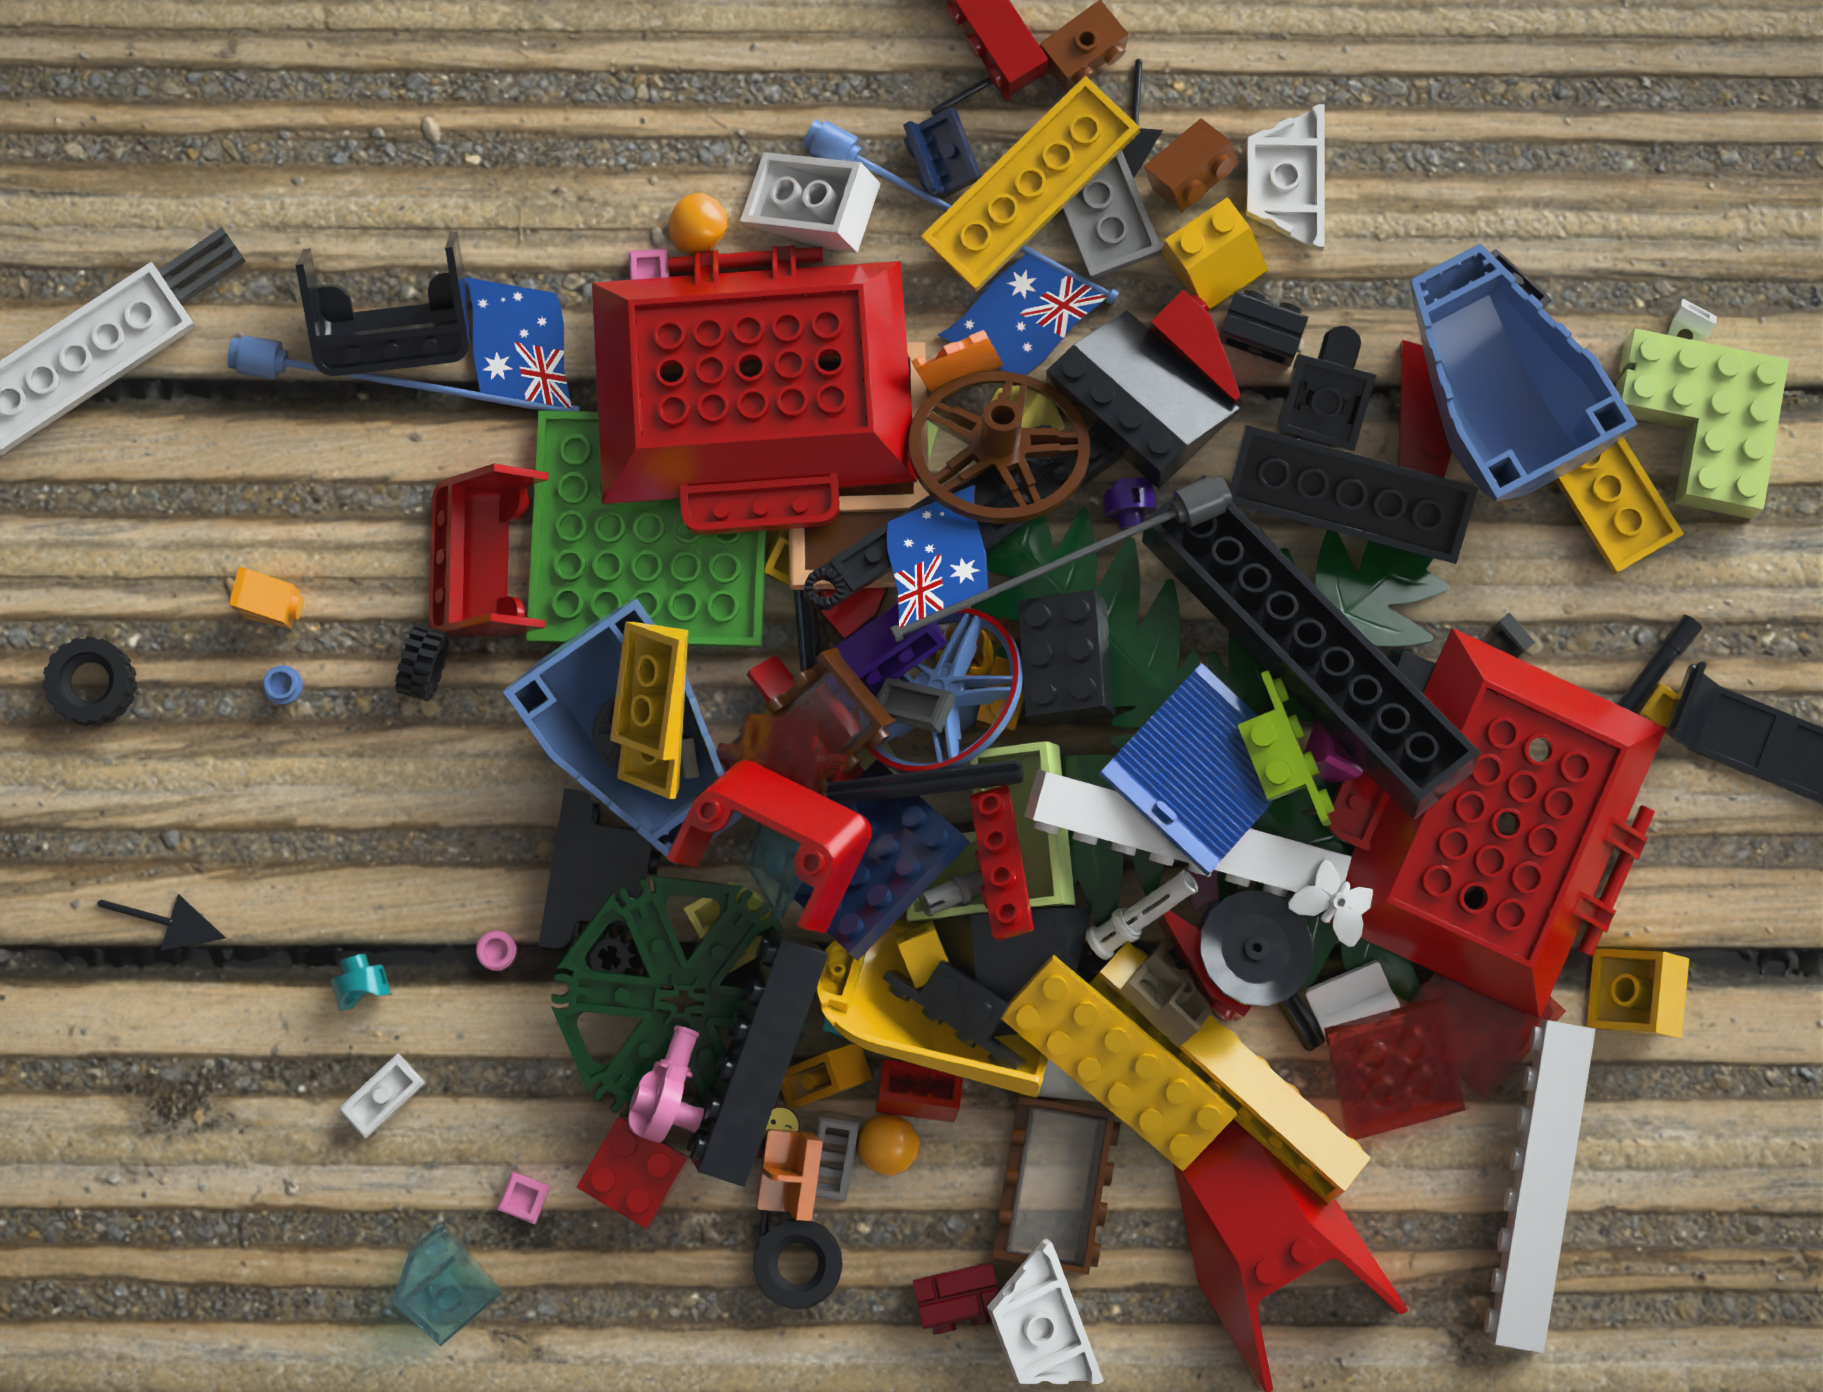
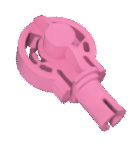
[628,1026,704,1143]

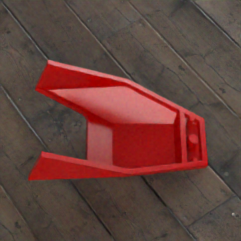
[1173,1119,1408,1392]

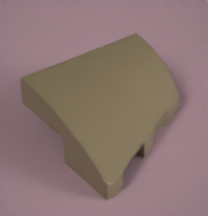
[1120,937,1212,1048]

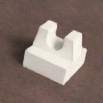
[1667,298,1717,342]

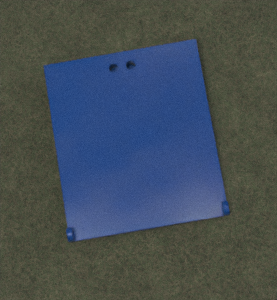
[1099,663,1274,876]

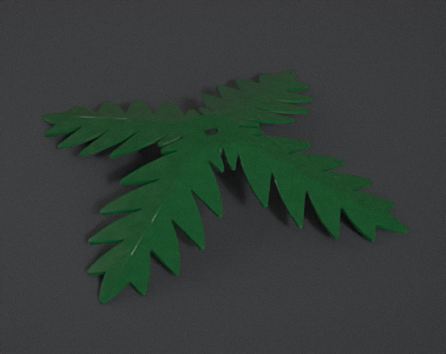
[971,508,1449,1007]

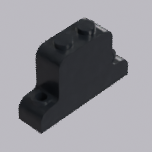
[538,788,661,951]

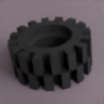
[395,625,449,701]

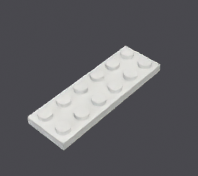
[0,262,196,456]

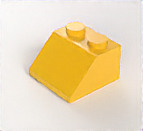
[1161,197,1268,312]
[1586,948,1689,1038]

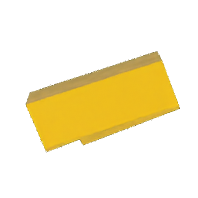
[610,622,689,799]

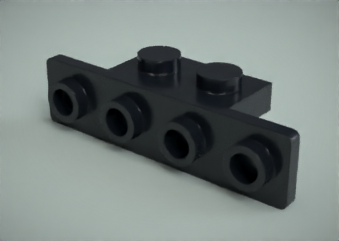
[883,960,1027,1070]

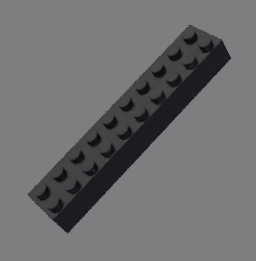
[1142,475,1481,820]

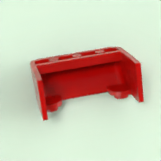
[428,463,548,636]
[666,760,872,934]

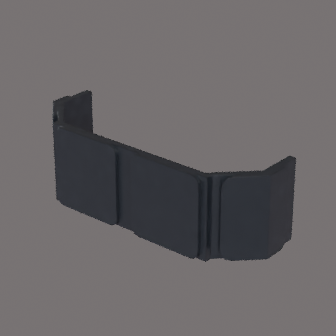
[1665,661,1823,805]

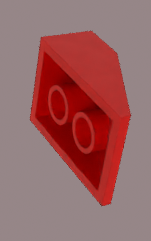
[1158,910,1251,1023]

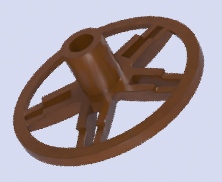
[909,371,1090,524]

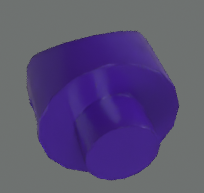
[1103,477,1157,531]

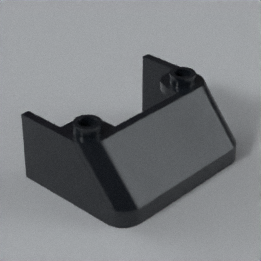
[295,231,470,376]

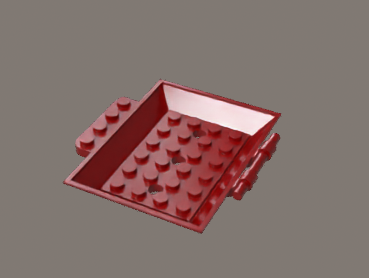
[592,245,917,535]
[1326,628,1666,1019]

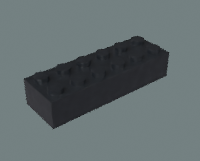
[1228,425,1479,564]
[687,929,828,1187]

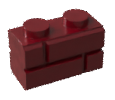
[913,1262,999,1335]

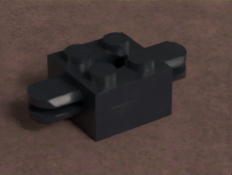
[1275,326,1376,451]

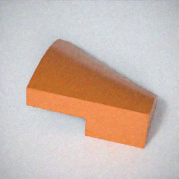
[911,330,1004,401]

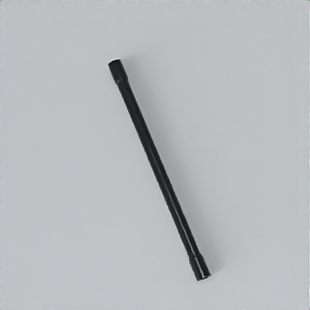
[1464,614,1702,910]

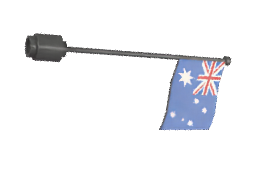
[887,476,1233,643]

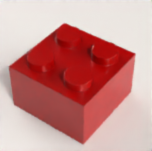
[576,1116,691,1229]

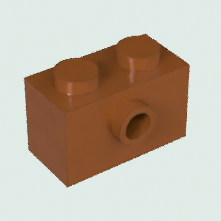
[1040,0,1128,91]
[1144,118,1239,213]

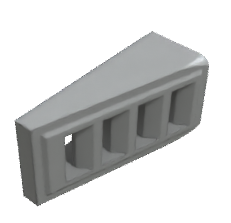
[815,1110,860,1201]

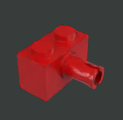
[875,1059,963,1123]

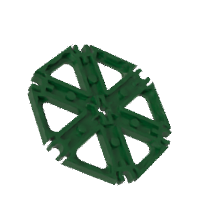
[551,875,808,1125]

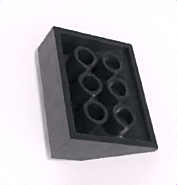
[1046,310,1240,489]

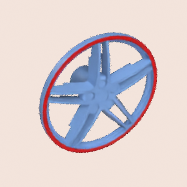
[855,608,1023,773]

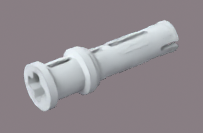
[1086,870,1198,960]

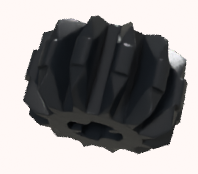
[585,925,643,975]

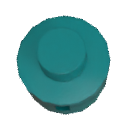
[331,954,392,1011]

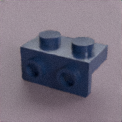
[903,107,982,199]

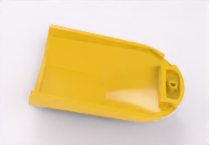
[816,921,1048,1098]

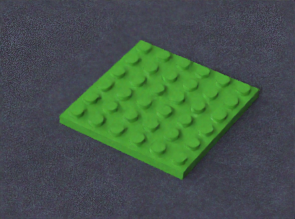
[526,411,767,648]

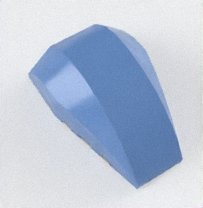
[1410,243,1638,501]
[503,598,742,865]

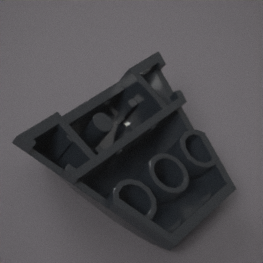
[932,907,1092,1037]

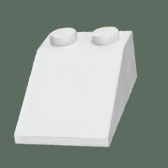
[740,152,881,253]

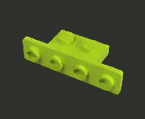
[1238,670,1335,827]

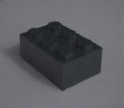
[1018,589,1116,727]

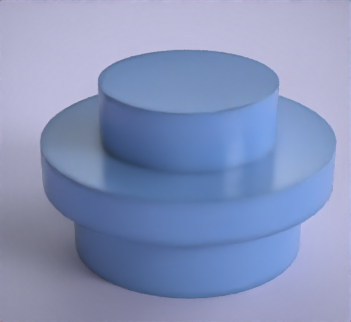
[262,665,303,705]

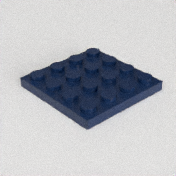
[768,759,971,961]

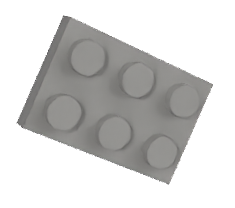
[1061,150,1162,280]

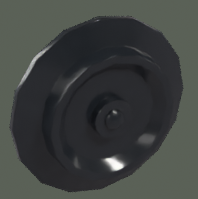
[1200,890,1314,1007]

